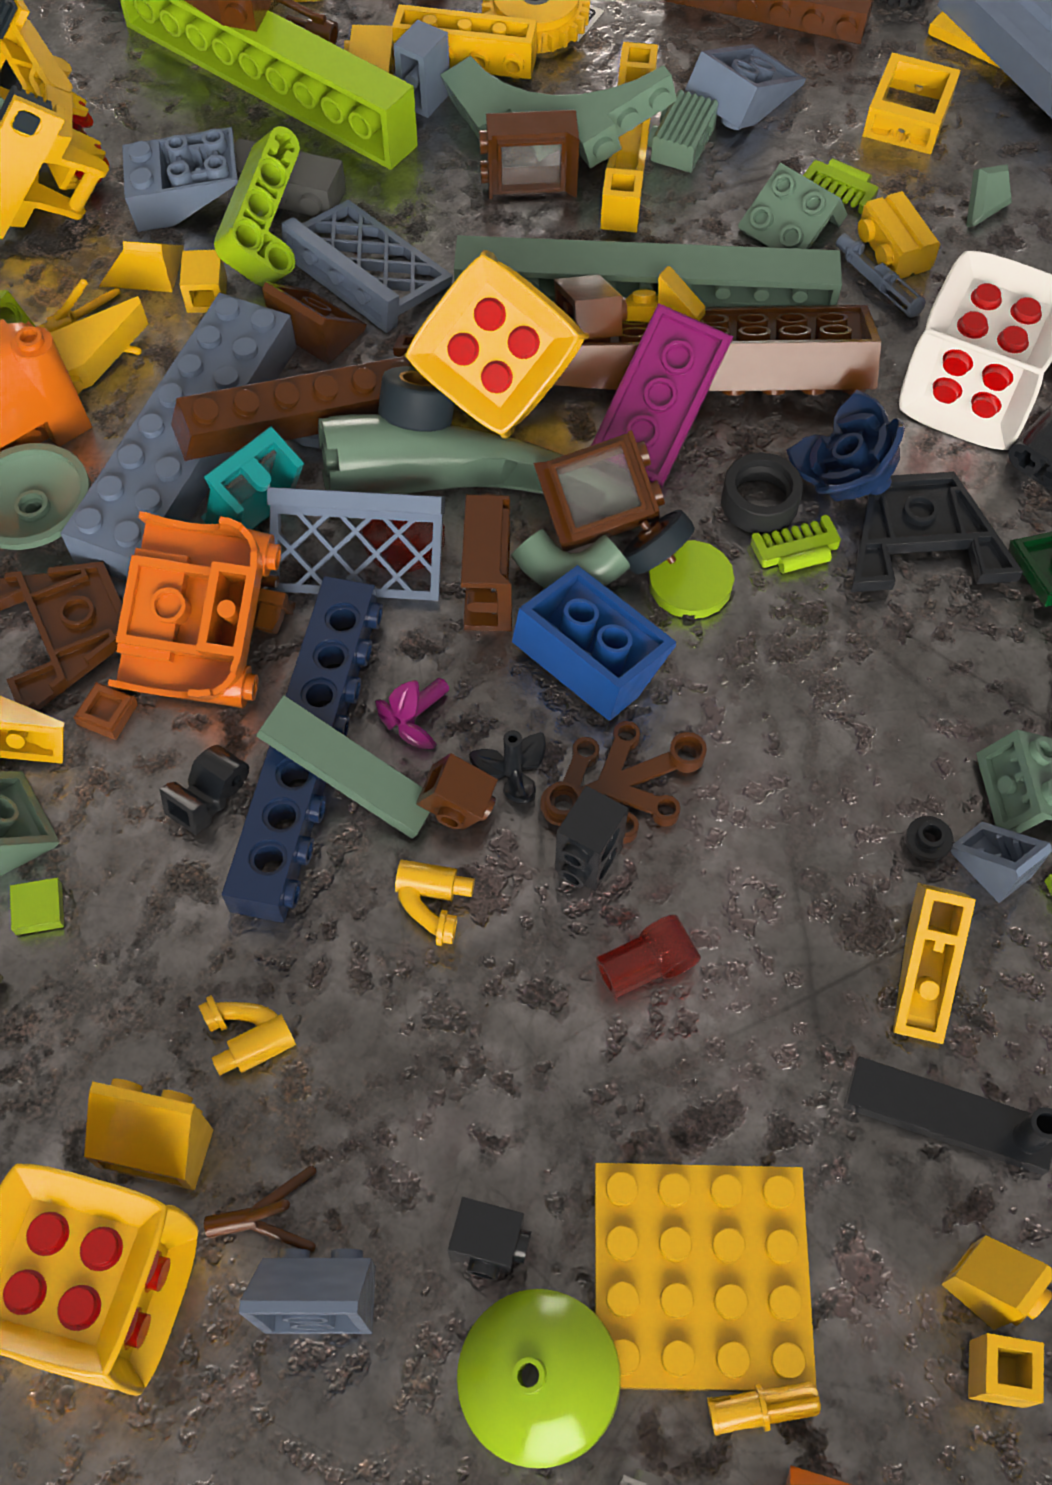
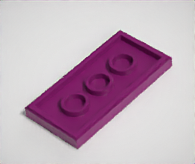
[591,303,733,488]

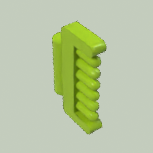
[803,158,879,214]
[750,515,841,574]

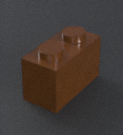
[554,274,628,340]

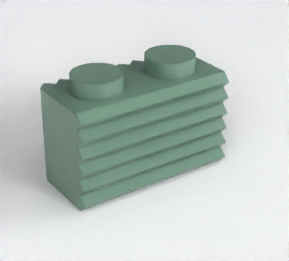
[647,89,718,173]

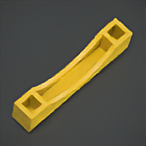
[600,42,658,233]

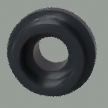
[905,816,954,862]

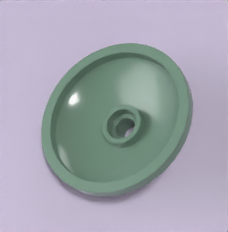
[0,443,91,550]

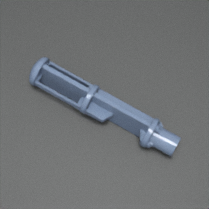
[835,233,926,318]

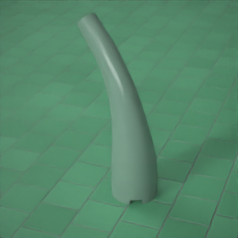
[318,414,641,532]

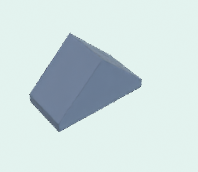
[950,822,1052,903]

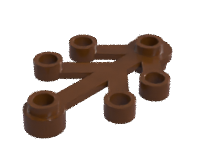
[540,721,707,844]

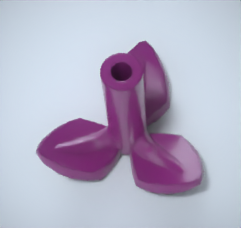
[375,678,449,749]

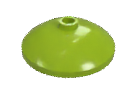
[457,1289,621,1468]

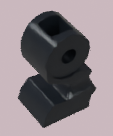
[159,744,250,835]

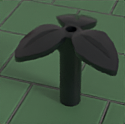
[469,730,546,803]

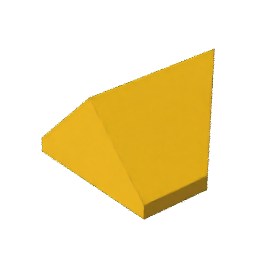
[99,241,184,292]

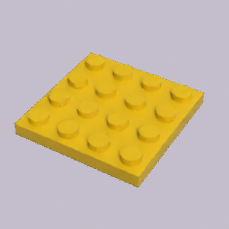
[595,1163,817,1392]

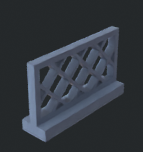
[282,200,453,333]
[267,487,445,601]

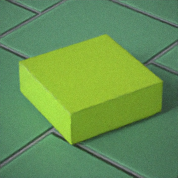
[10,877,64,935]

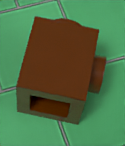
[416,753,498,830]

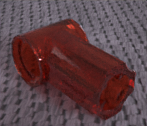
[596,915,701,998]

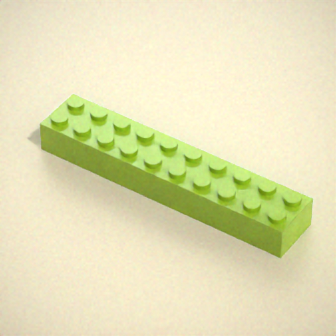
[120,0,418,170]

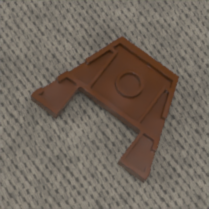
[0,561,122,711]

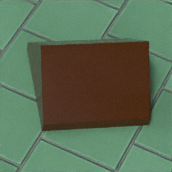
[262,282,367,365]

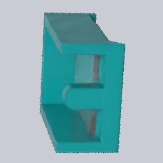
[200,427,304,530]

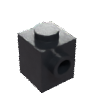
[448,1197,532,1280]

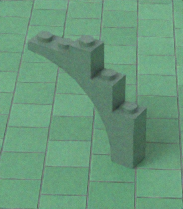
[441,55,677,169]

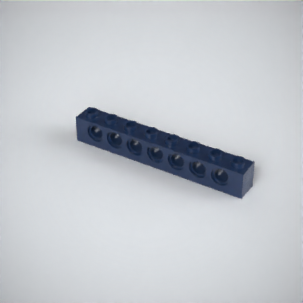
[221,576,383,923]

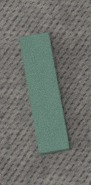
[256,695,430,839]

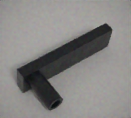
[843,1056,1052,1175]

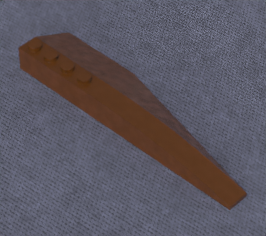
[393,305,881,396]

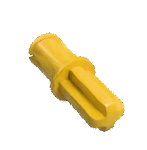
[707,1381,821,1436]

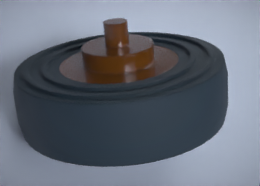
[622,510,695,574]

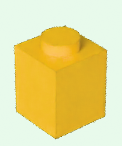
[179,250,227,313]
[968,1333,1044,1408]

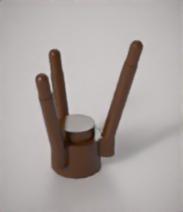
[275,0,338,45]

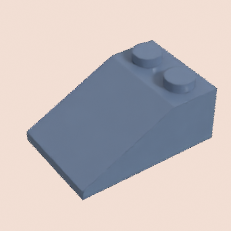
[684,44,806,130]
[239,1248,376,1334]

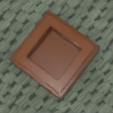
[73,682,138,740]

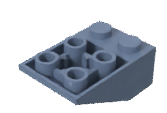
[122,127,238,232]

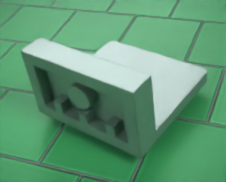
[738,163,848,249]
[976,729,1052,833]

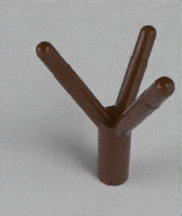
[204,1166,316,1252]

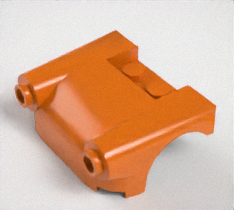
[0,319,93,452]
[107,511,281,708]

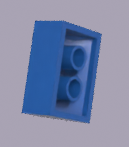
[512,565,677,721]

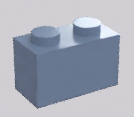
[393,20,450,118]

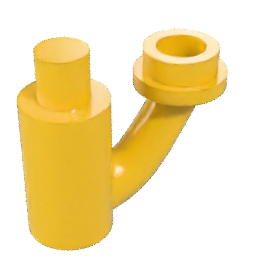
[395,859,475,946]
[198,995,296,1076]

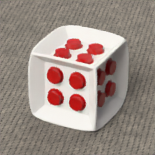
[899,251,1052,450]

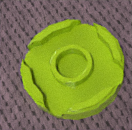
[649,540,735,619]

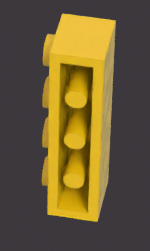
[392,4,537,79]

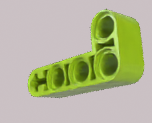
[214,126,300,287]

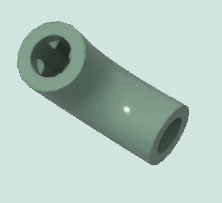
[511,529,630,589]

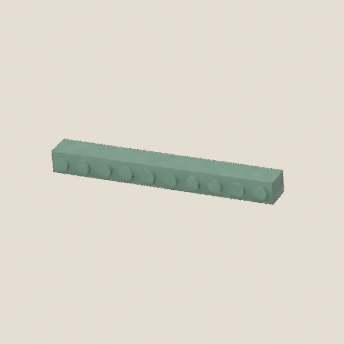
[454,235,842,307]

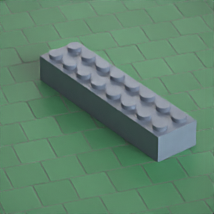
[60,292,297,581]

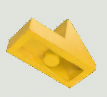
[625,266,705,322]

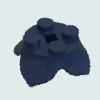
[786,390,905,501]

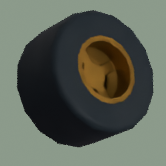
[378,366,455,432]

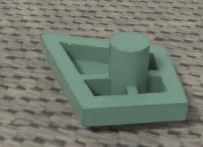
[966,164,1012,228]

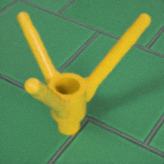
[37,279,142,355]

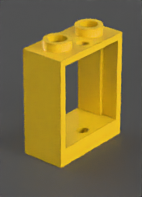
[862,52,961,155]

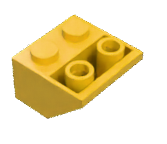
[84,1078,214,1190]

